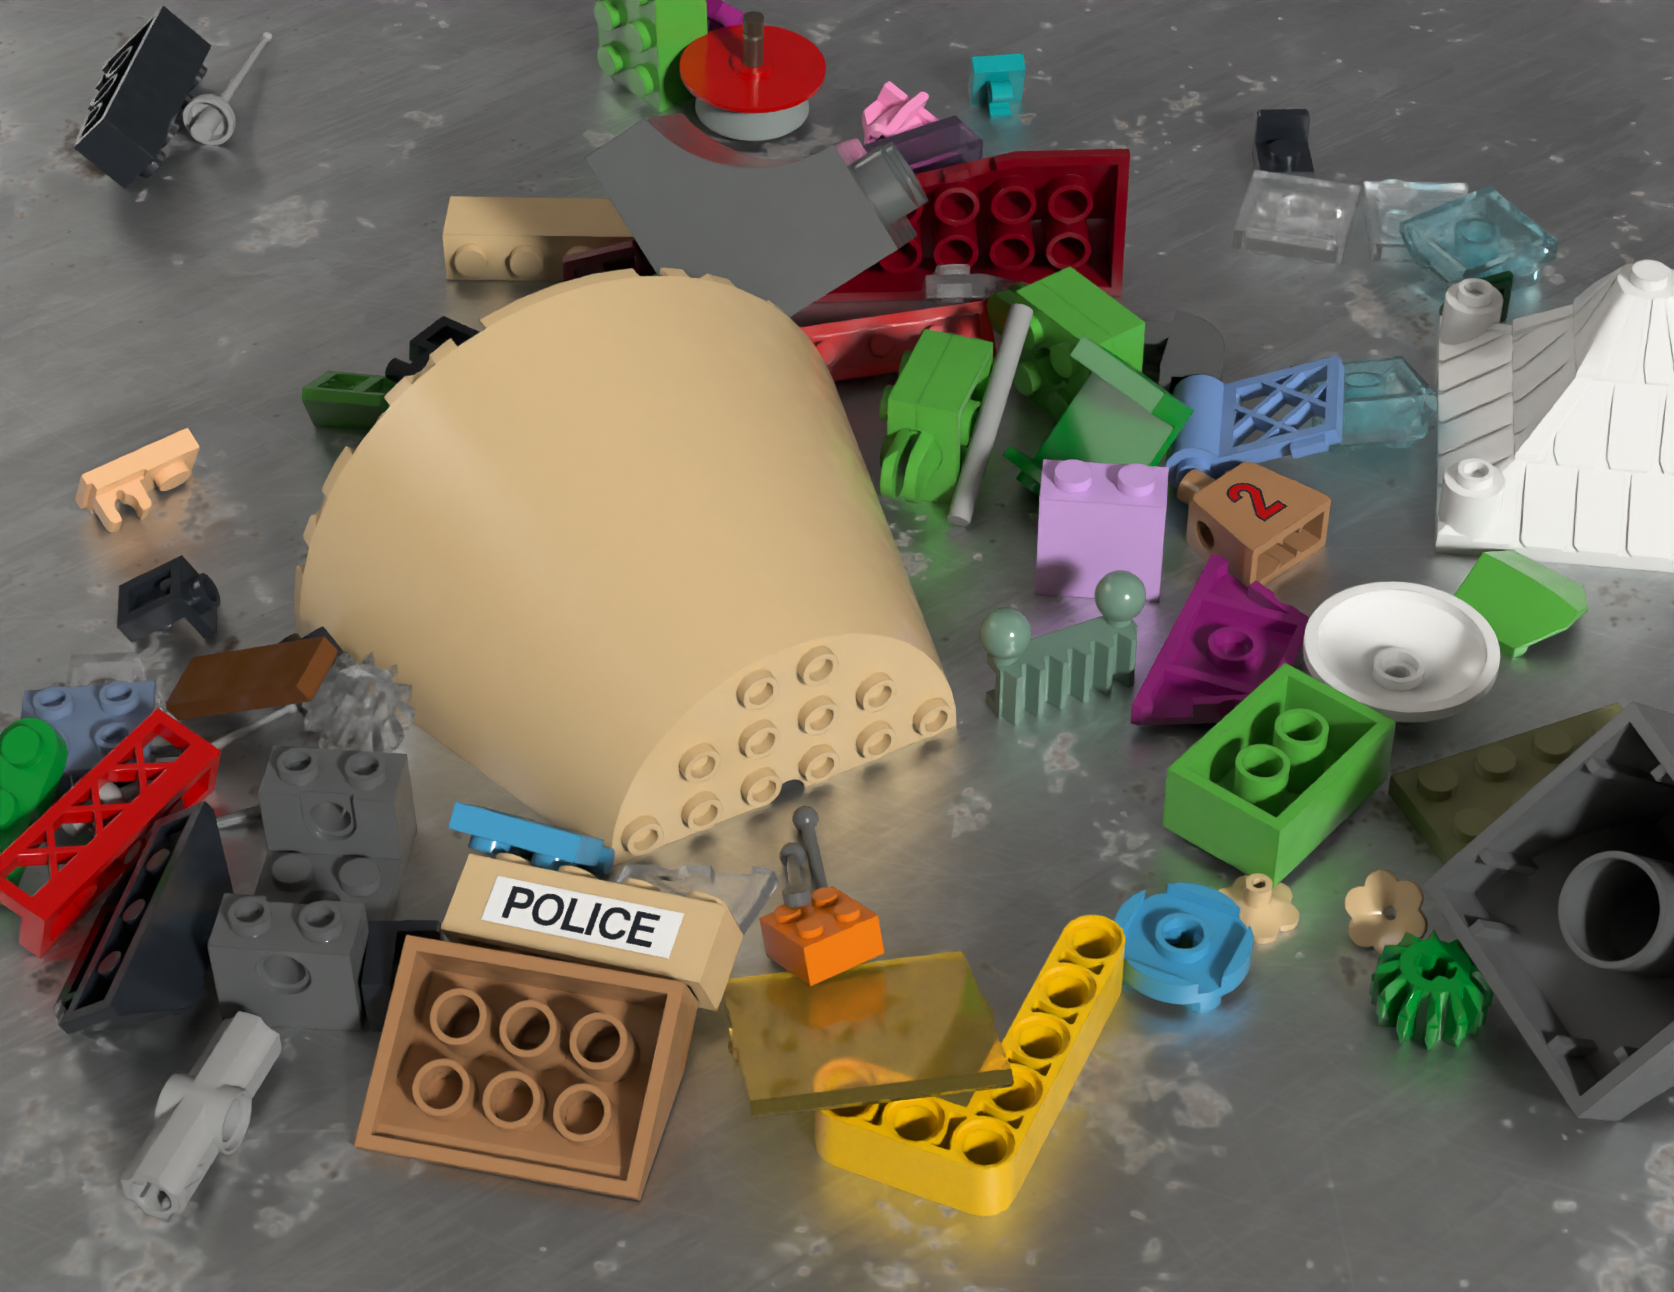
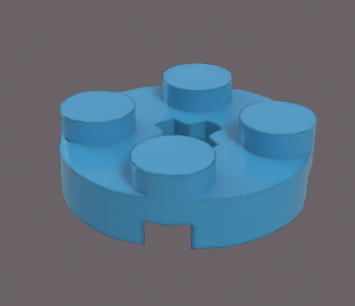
[1114,882,1254,1012]

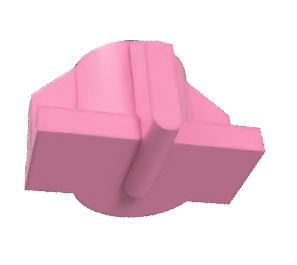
[861,81,950,165]

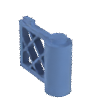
[1165,355,1345,489]

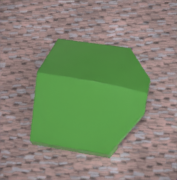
[302,371,397,429]
[1454,550,1588,658]

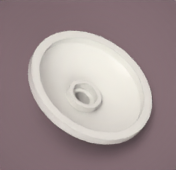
[1303,581,1500,723]

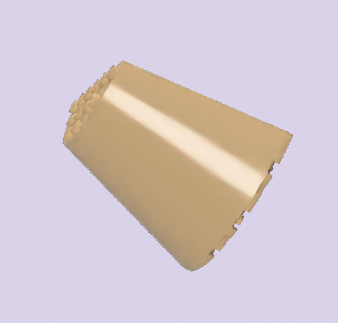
[293,267,957,867]

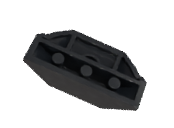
[53,801,234,1034]

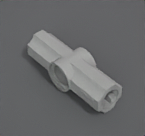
[121,1011,282,1220]

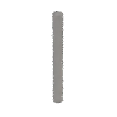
[946,303,1033,527]

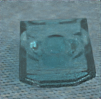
[1399,186,1558,291]
[1289,355,1438,454]

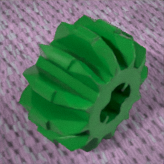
[1369,929,1494,1052]

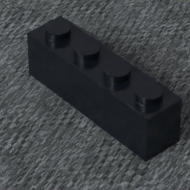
[74,5,212,189]

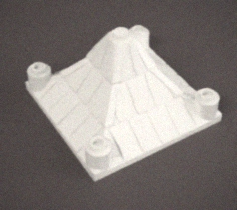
[1435,260,1674,573]

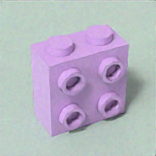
[1035,459,1169,603]

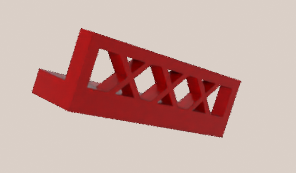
[800,300,996,382]
[0,708,221,959]

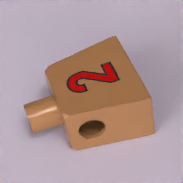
[1177,462,1331,587]

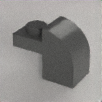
[1142,311,1225,394]

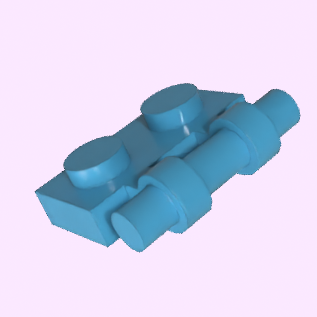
[448,801,615,875]

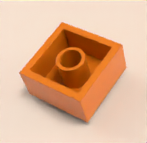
[759,886,885,986]

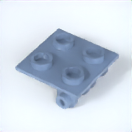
[20,680,156,794]

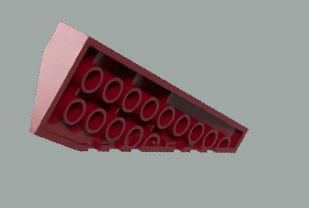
[562,149,1130,303]

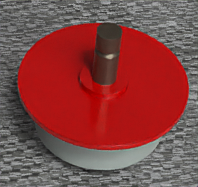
[679,11,826,141]

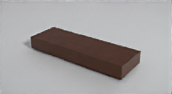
[164,636,338,721]

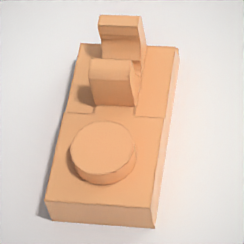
[75,427,200,532]

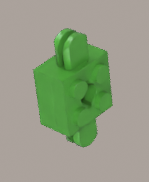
[987,267,1154,422]
[880,329,993,506]

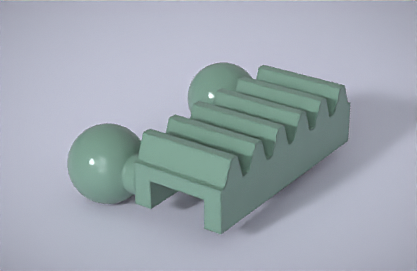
[979,570,1146,726]

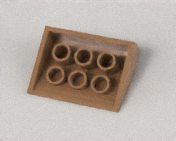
[354,935,699,1201]

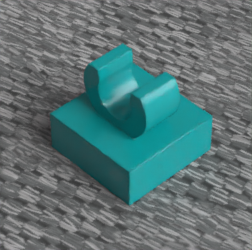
[968,53,1026,119]

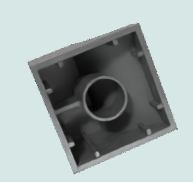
[584,113,928,317]
[1422,701,1674,1122]

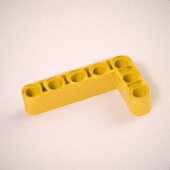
[813,915,1126,1216]

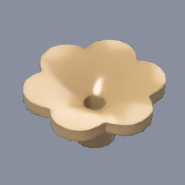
[1344,870,1428,955]
[1217,873,1299,944]

